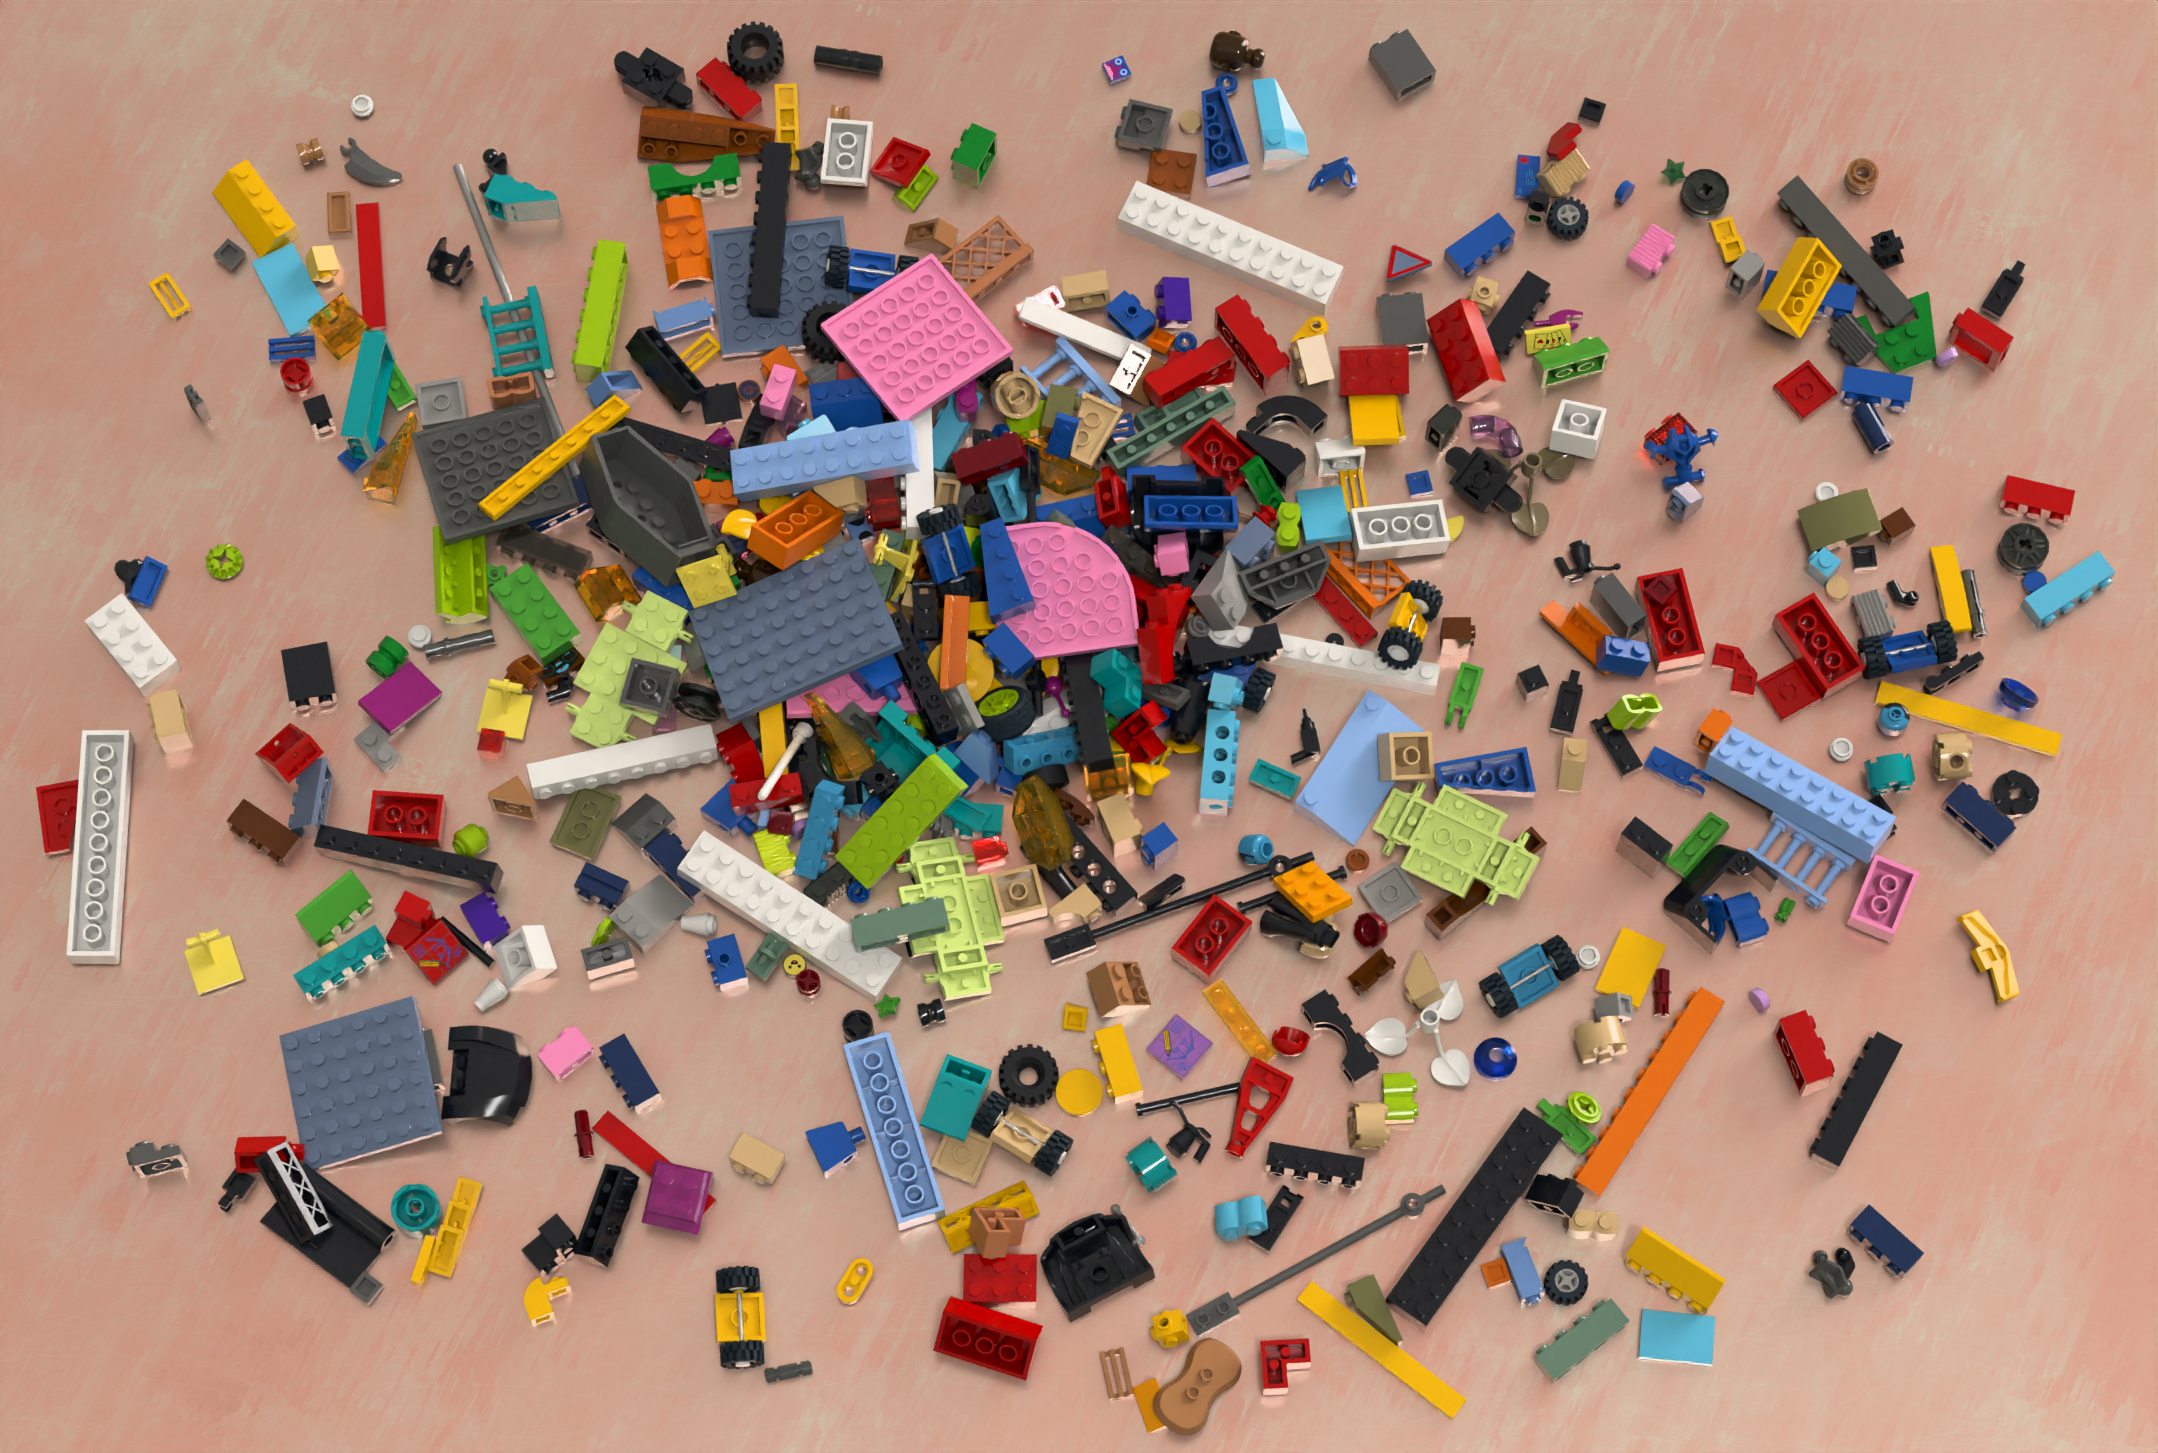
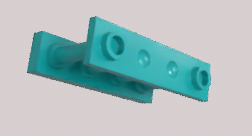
[480,286,555,378]

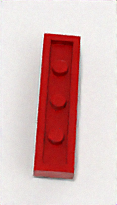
[1311,575,1378,649]

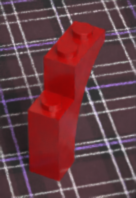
[1136,583,1192,684]

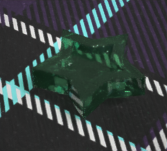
[1660,159,1686,185]

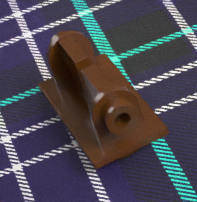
[1347,948,1396,996]

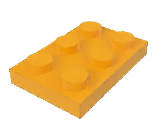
[1273,861,1353,923]

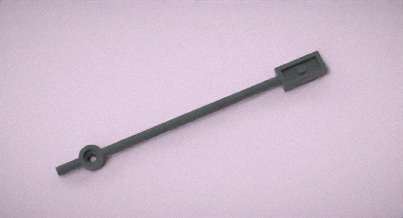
[1186,1184,1446,1338]

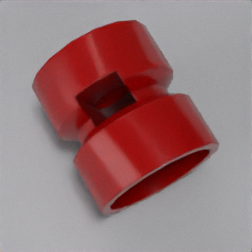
[280,357,314,397]

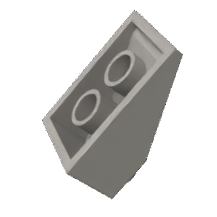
[1191,549,1249,631]
[608,874,694,956]

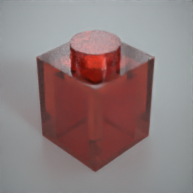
[477,728,508,762]
[972,835,1009,871]

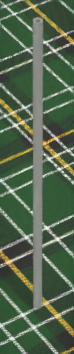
[453,163,581,478]

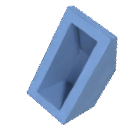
[585,370,642,408]
[954,729,999,785]

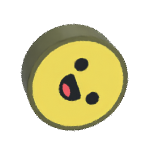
[783,953,807,978]

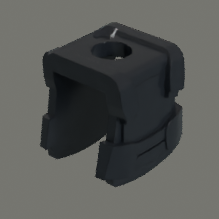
[426,237,474,291]

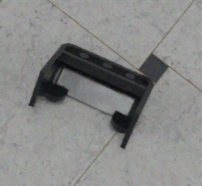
[1663,844,1778,954]

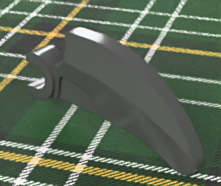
[340,138,402,185]

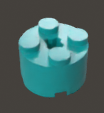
[1864,753,1916,796]
[1125,1136,1179,1193]
[391,1184,443,1239]

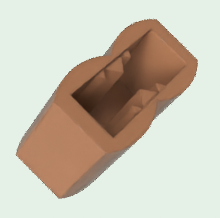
[487,373,537,408]

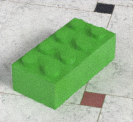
[489,563,582,667]

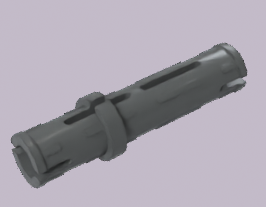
[1961,569,1988,639]
[424,629,495,659]

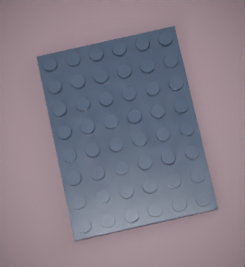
[688,537,904,724]

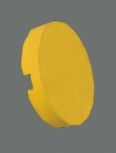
[1056,1069,1103,1117]

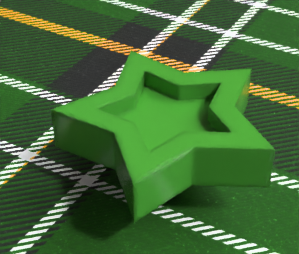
[874,994,901,1019]

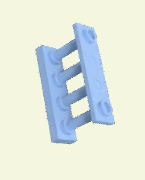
[1020,337,1121,408]
[1746,812,1856,910]

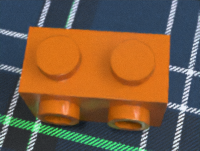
[693,479,740,514]

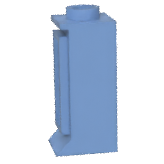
[653,296,716,340]
[1500,1237,1545,1305]

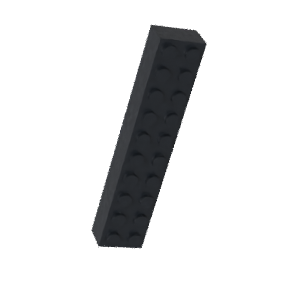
[1386,1107,1564,1332]

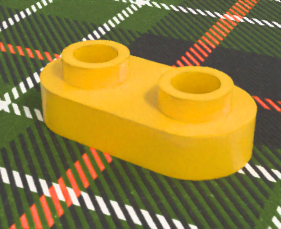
[1291,316,1328,343]
[836,1258,874,1304]

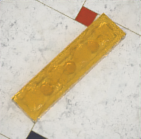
[1202,978,1278,1063]

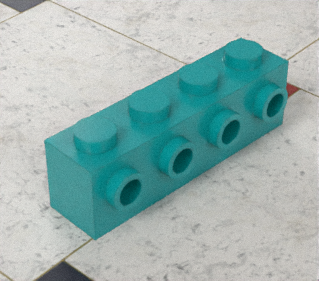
[293,925,391,1002]

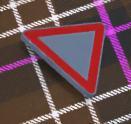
[1386,245,1432,282]

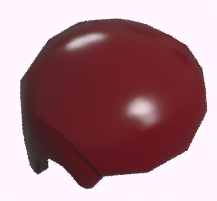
[1354,912,1388,948]

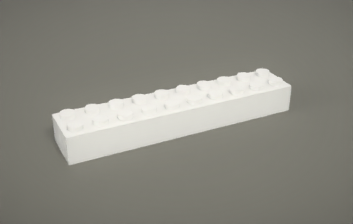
[1118,181,1344,315]
[67,730,134,964]
[677,830,902,1003]

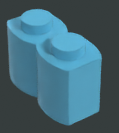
[1215,1196,1268,1241]

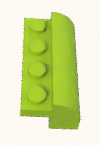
[432,525,489,624]

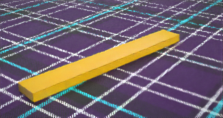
[478,394,631,521]
[1874,681,2062,758]
[1297,1281,1467,1420]

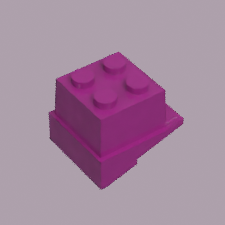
[641,1160,714,1235]

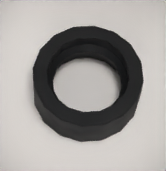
[1023,764,1069,796]

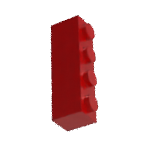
[1143,336,1235,409]

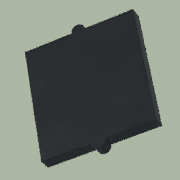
[701,382,743,427]

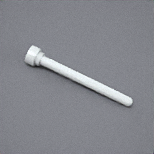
[758,722,813,801]

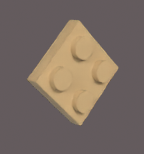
[931,1131,994,1186]

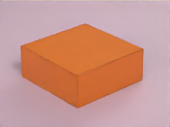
[1145,327,1176,355]
[1480,1258,1512,1290]

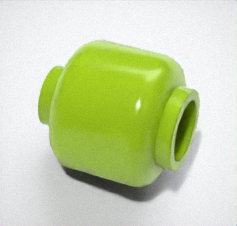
[452,824,489,858]

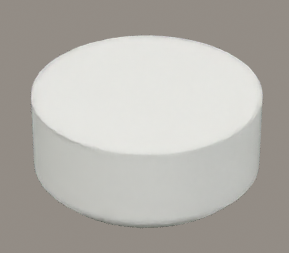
[1814,482,1838,502]

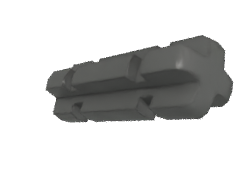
[764,1361,813,1383]

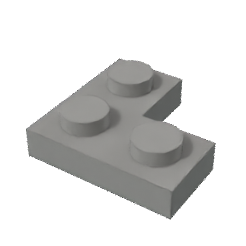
[354,721,405,774]

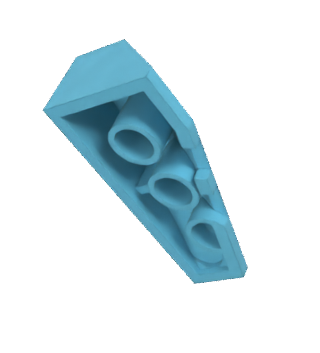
[1252,78,1309,162]

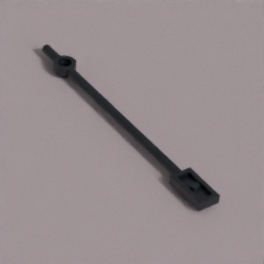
[1019,444,1047,717]
[1044,851,1315,963]

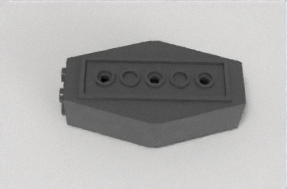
[578,426,717,588]

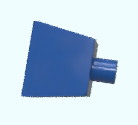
[849,654,903,703]
[700,779,758,837]
[805,1122,866,1178]

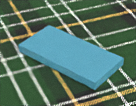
[251,243,332,337]

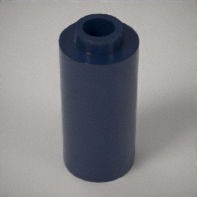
[1852,402,1894,454]

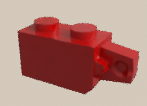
[1094,465,1132,531]
[234,1136,305,1173]

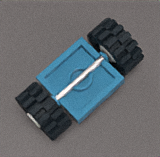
[1479,935,1580,1019]

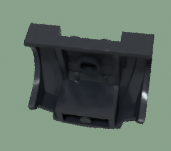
[441,1026,532,1126]
[1040,1213,1155,1323]

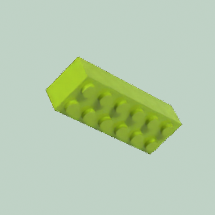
[571,239,629,383]
[834,753,969,890]

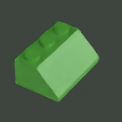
[1532,337,1610,388]
[295,870,374,949]

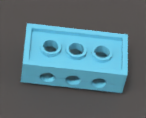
[1199,709,1240,815]

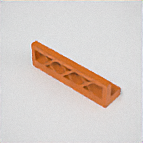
[940,595,970,689]

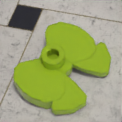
[591,917,614,946]

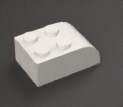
[820,118,873,187]

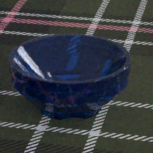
[1999,677,2039,712]
[1473,1037,1517,1081]

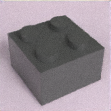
[620,658,681,719]

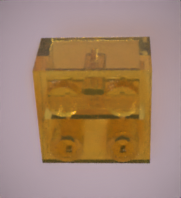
[308,292,372,361]
[573,564,642,622]

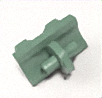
[745,933,789,981]

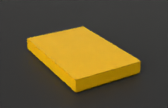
[1348,394,1399,446]
[1595,927,1667,1010]

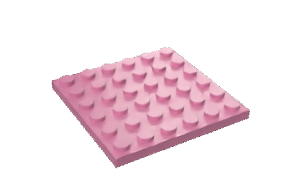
[820,253,1013,421]

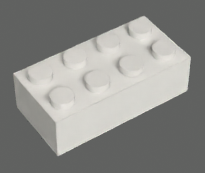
[1349,499,1450,562]
[84,593,182,698]

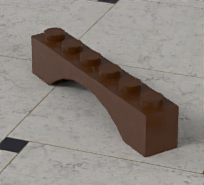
[1424,826,1547,940]

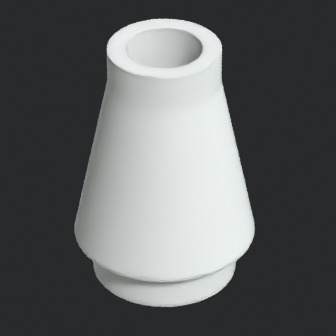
[681,913,717,936]
[474,977,509,1012]

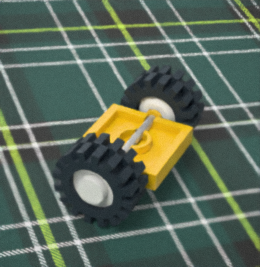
[1377,579,1443,670]
[714,1266,766,1369]

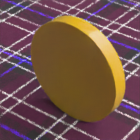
[927,639,994,703]

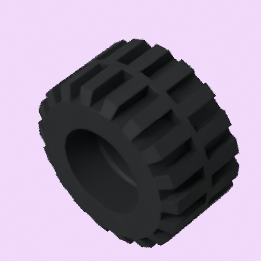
[727,21,784,84]
[802,301,846,364]

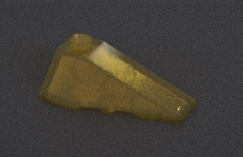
[363,412,418,505]
[804,692,877,780]

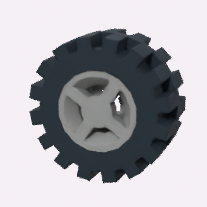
[1547,197,1589,241]
[1544,1260,1588,1306]

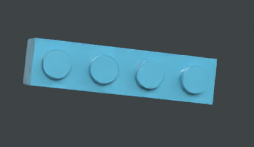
[932,392,984,472]
[2020,551,2115,628]

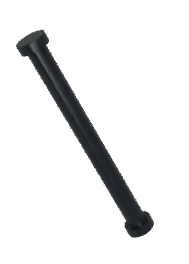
[1236,865,1347,915]
[1135,1082,1240,1117]

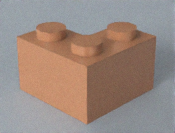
[968,1208,1026,1259]

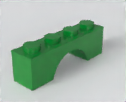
[647,152,742,201]

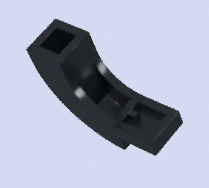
[1246,395,1328,438]
[799,736,864,805]

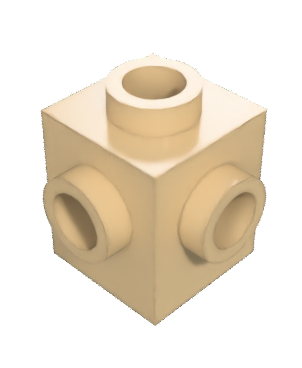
[1466,276,1501,315]

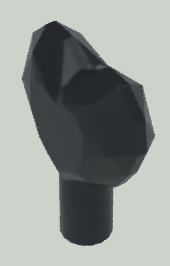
[114,559,143,596]

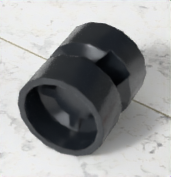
[842,1010,874,1044]

